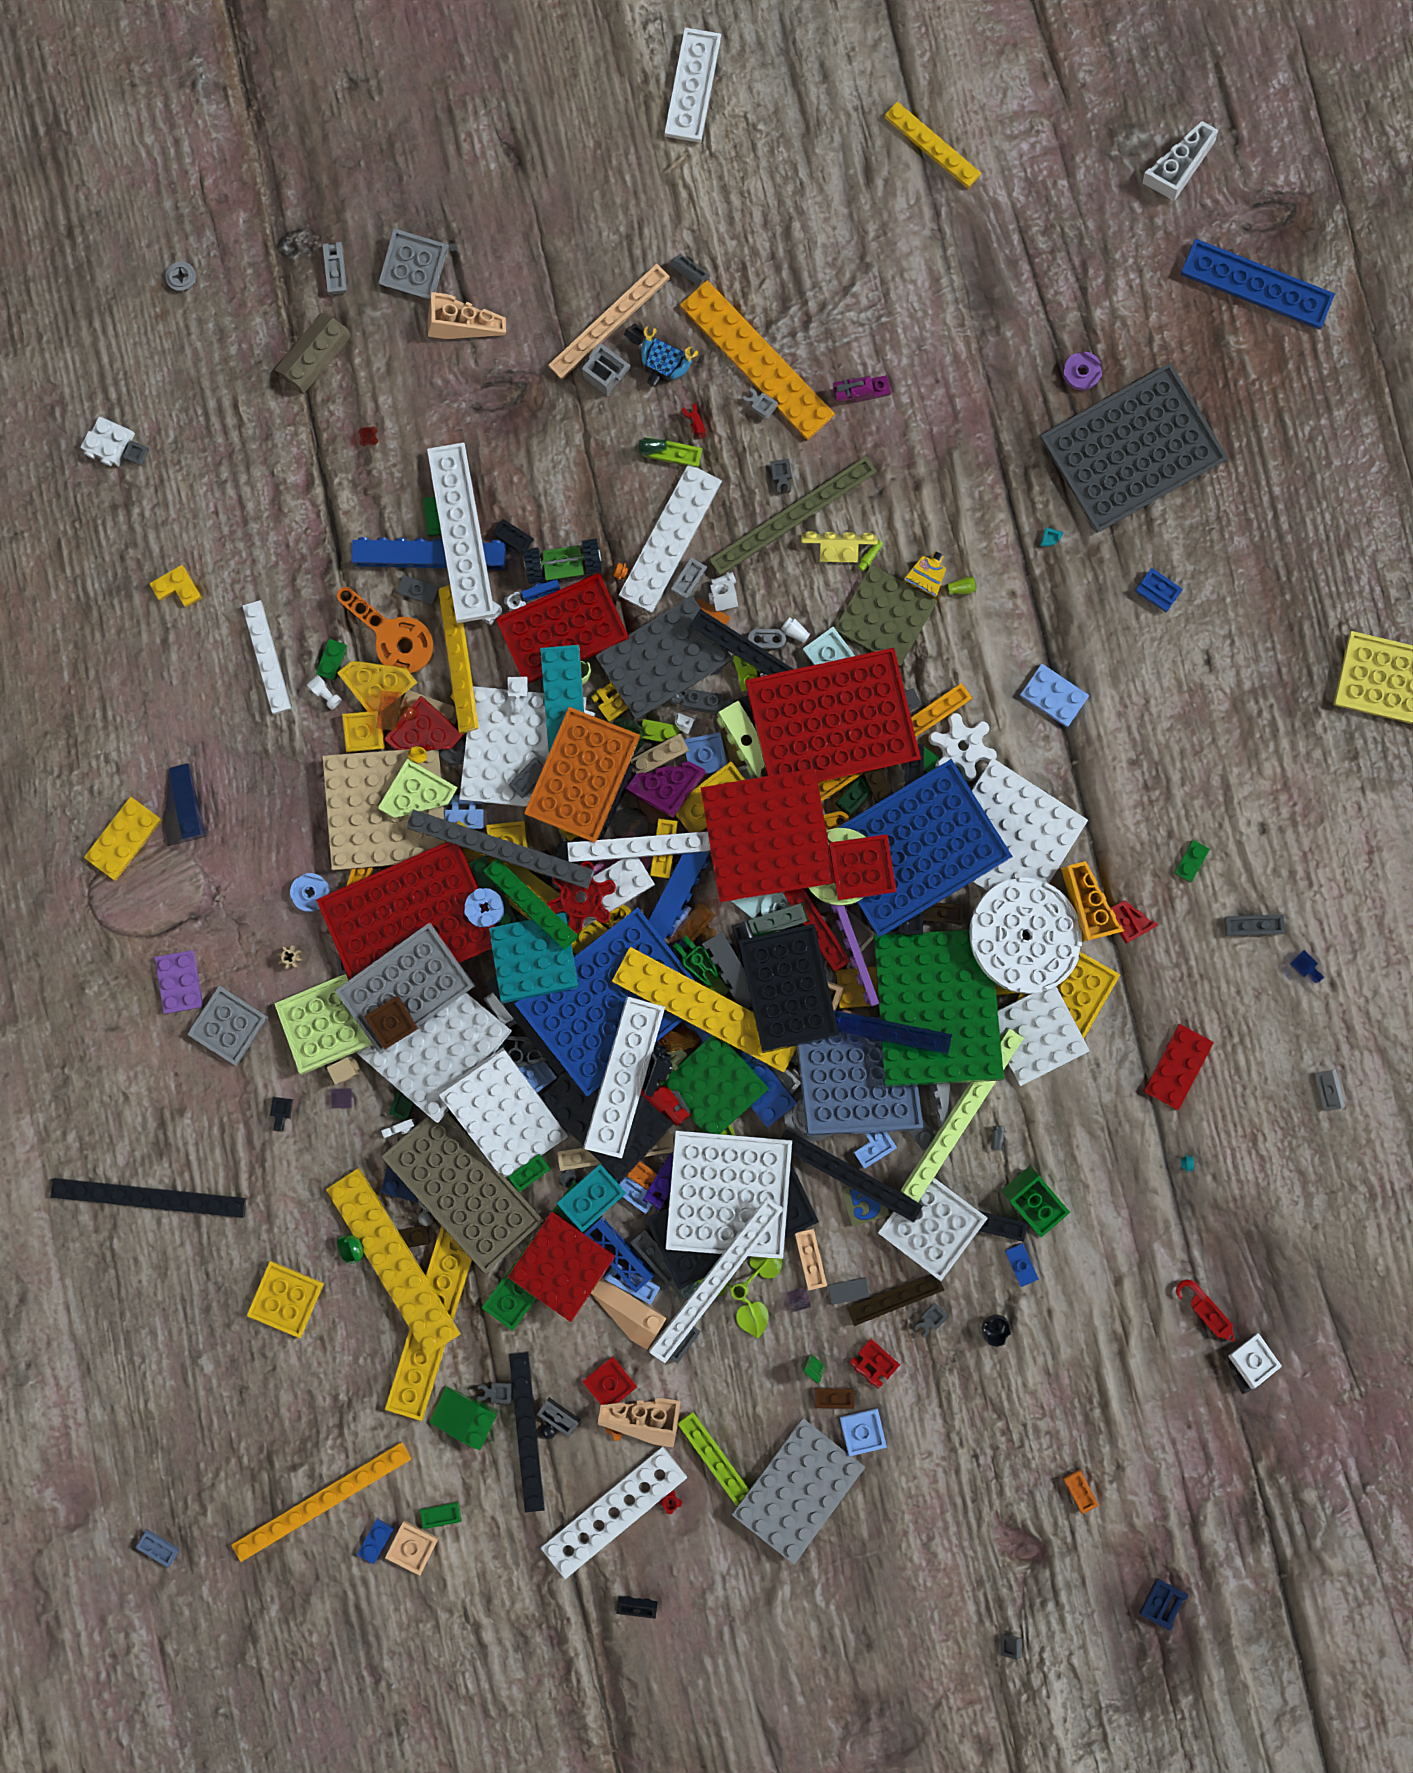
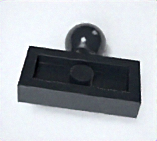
[537,1397,581,1439]

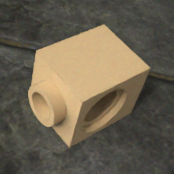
[327,1057,360,1085]

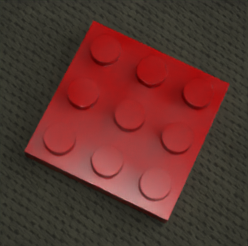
[829,834,896,901]

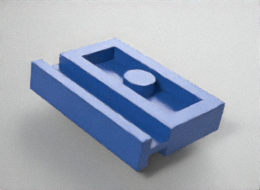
[1135,568,1183,613]

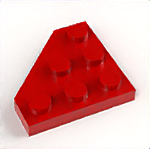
[385,696,464,750]

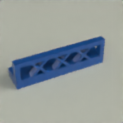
[584,1216,655,1293]

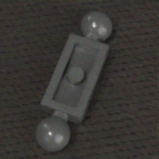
[669,689,736,714]

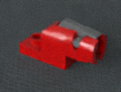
[641,1086,691,1127]

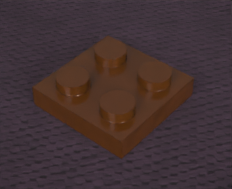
[364,995,419,1049]

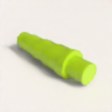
[857,540,883,571]

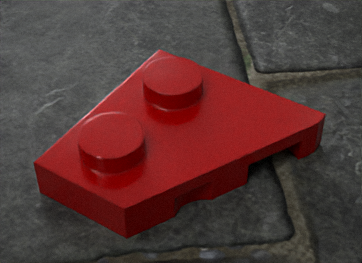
[1110,900,1158,944]

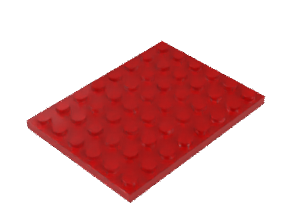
[745,648,921,783]
[316,842,495,980]

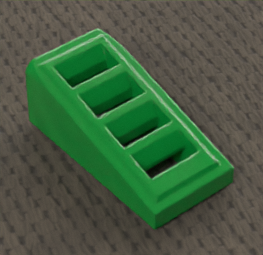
[801,1354,825,1384]

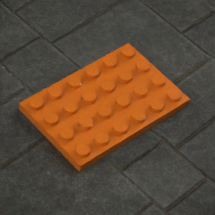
[524,707,641,843]

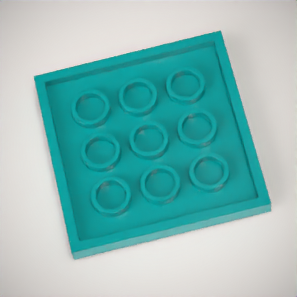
[489,912,579,1004]

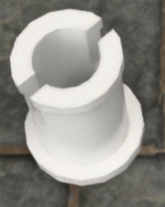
[711,572,736,584]

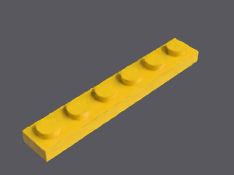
[885,101,981,189]

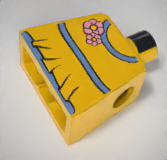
[903,551,946,599]

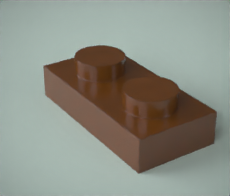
[815,1387,854,1409]

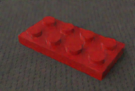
[1143,1024,1214,1110]

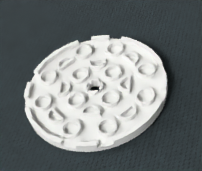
[969,878,1082,994]

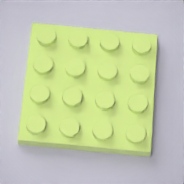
[274,974,373,1075]

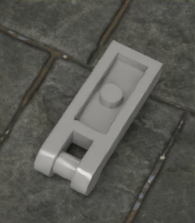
[323,241,347,295]

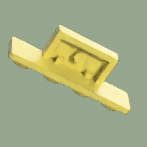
[801,531,878,562]

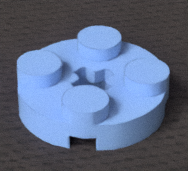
[290,873,330,912]
[464,888,504,927]

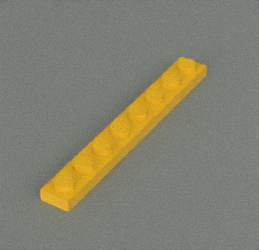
[438,585,479,734]

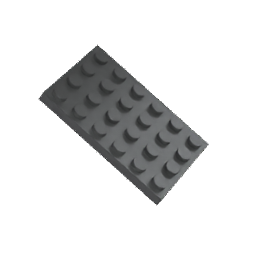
[596,596,733,721]

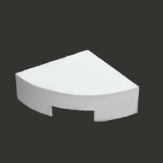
[674,713,694,734]

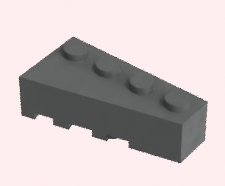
[702,932,753,1010]

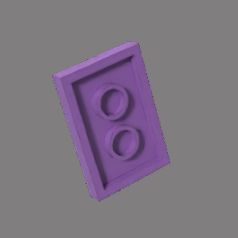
[155,950,204,1014]

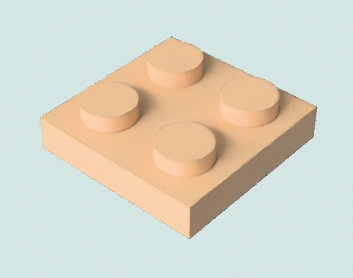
[385,1520,439,1576]

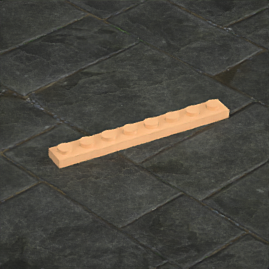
[549,264,670,380]

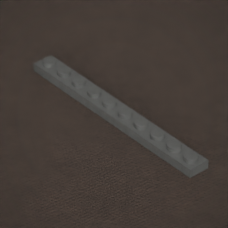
[406,809,594,890]

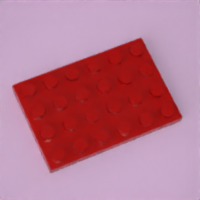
[495,573,629,684]

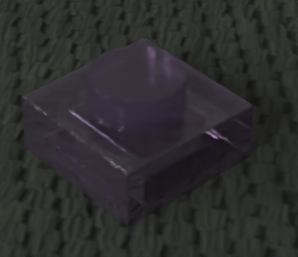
[331,1088,352,1108]
[787,1287,811,1312]

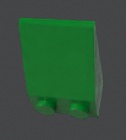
[1001,1166,1071,1238]
[429,1386,499,1451]

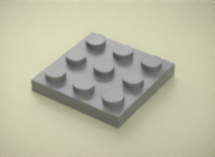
[379,228,449,300]
[187,986,269,1066]

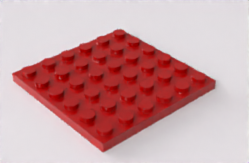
[700,768,835,903]

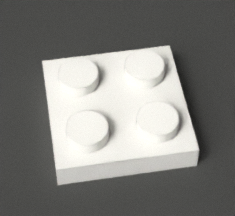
[1228,1333,1282,1389]

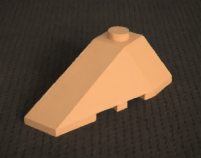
[591,1277,667,1349]
[598,1398,680,1448]

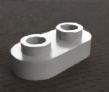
[748,629,786,649]

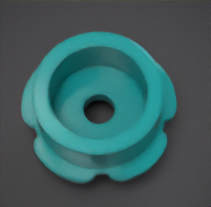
[1180,1154,1194,1173]

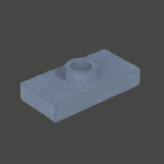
[135,1529,180,1568]

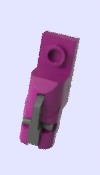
[832,375,891,403]

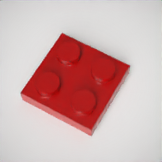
[582,1356,638,1405]

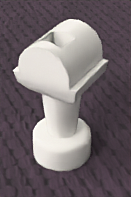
[307,675,342,710]

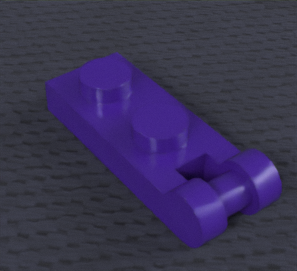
[642,1153,673,1210]

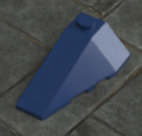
[164,763,207,846]

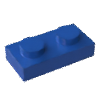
[357,1518,394,1564]

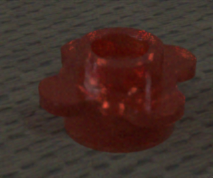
[359,426,378,446]

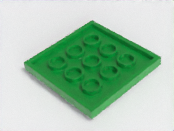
[661,1035,770,1134]

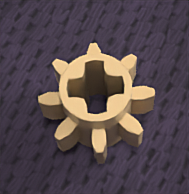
[278,945,303,969]

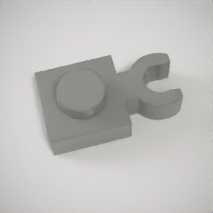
[743,388,778,420]

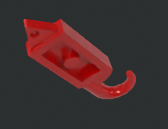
[1176,1279,1235,1342]

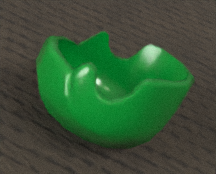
[337,1234,364,1264]

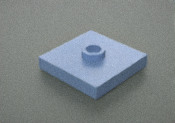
[839,1408,887,1457]

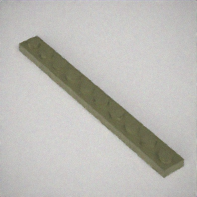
[710,456,877,576]

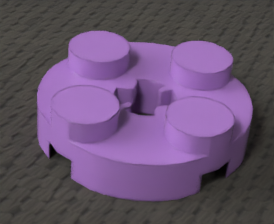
[1063,352,1102,392]

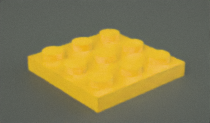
[247,1261,324,1338]

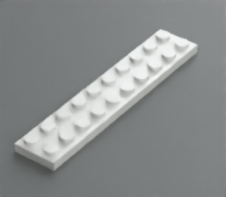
[427,443,495,623]

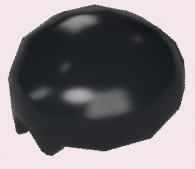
[981,1314,1011,1347]

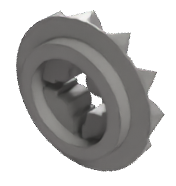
[166,261,196,292]

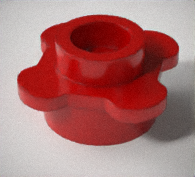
[659,1490,682,1514]

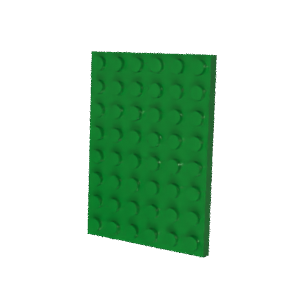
[874,930,1004,1087]

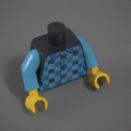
[641,326,698,387]

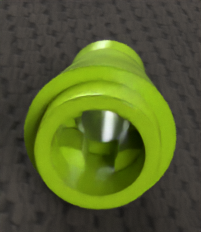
[948,576,976,594]

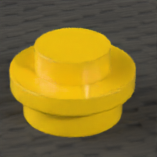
[408,746,427,764]

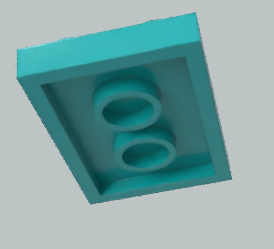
[557,1164,627,1233]

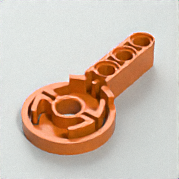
[337,587,434,674]

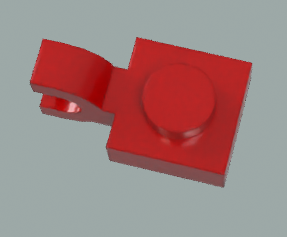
[681,403,706,439]

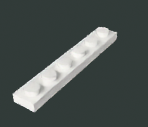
[242,600,292,715]

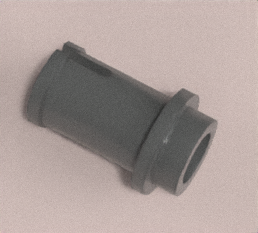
[991,1126,1006,1150]

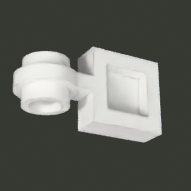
[508,677,528,714]

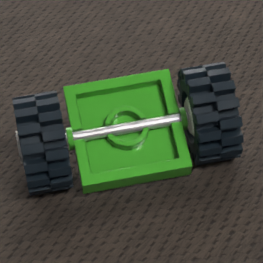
[523,538,602,584]

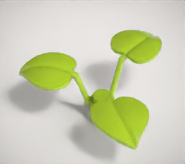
[696,1256,782,1338]

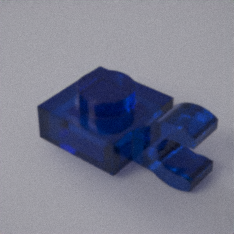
[1289,950,1324,983]

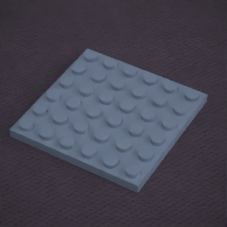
[797,1017,923,1136]

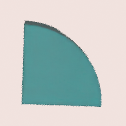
[1040,527,1064,547]

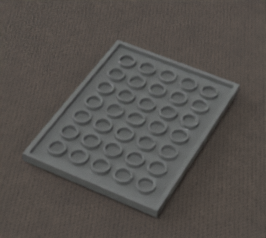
[1040,362,1228,533]

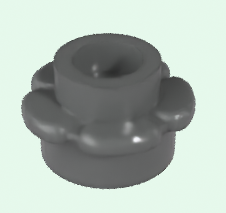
[559,1170,577,1188]

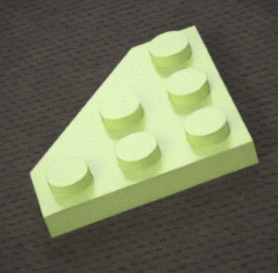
[378,759,458,819]

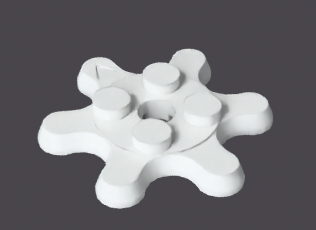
[928,713,997,781]

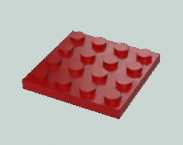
[508,1212,616,1322]

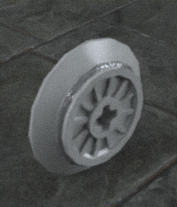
[784,1087,830,1142]

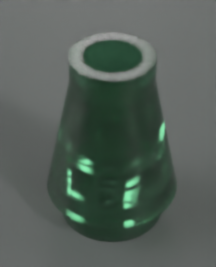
[638,437,667,456]

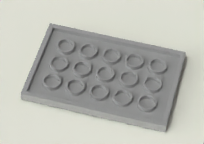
[335,923,475,1054]
[731,1418,865,1565]

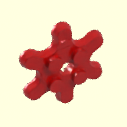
[547,861,616,933]

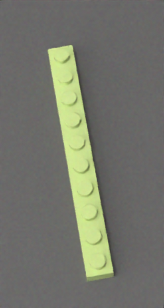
[901,1027,1024,1202]

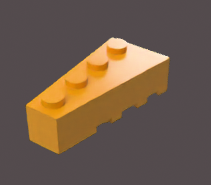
[1061,861,1124,942]

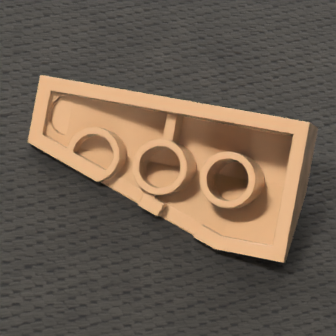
[427,292,506,339]

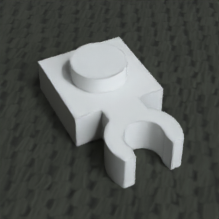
[381,1118,417,1138]

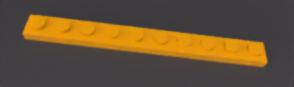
[818,683,972,802]
[231,1442,412,1562]

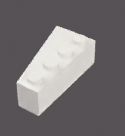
[1143,121,1218,201]

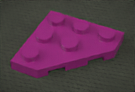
[626,761,706,817]

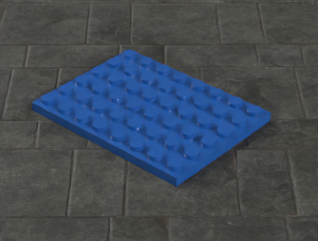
[838,759,1013,938]
[515,907,696,1096]

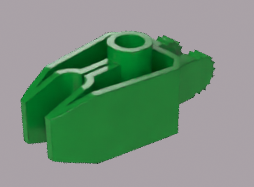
[673,935,719,986]

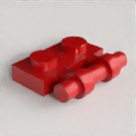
[849,1337,900,1389]

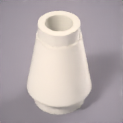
[781,617,810,643]

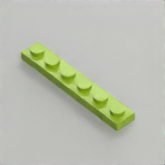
[677,1411,749,1506]

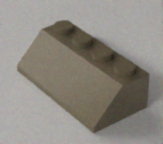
[275,313,351,393]

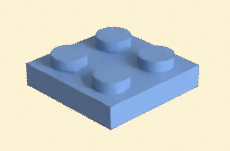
[684,732,727,774]

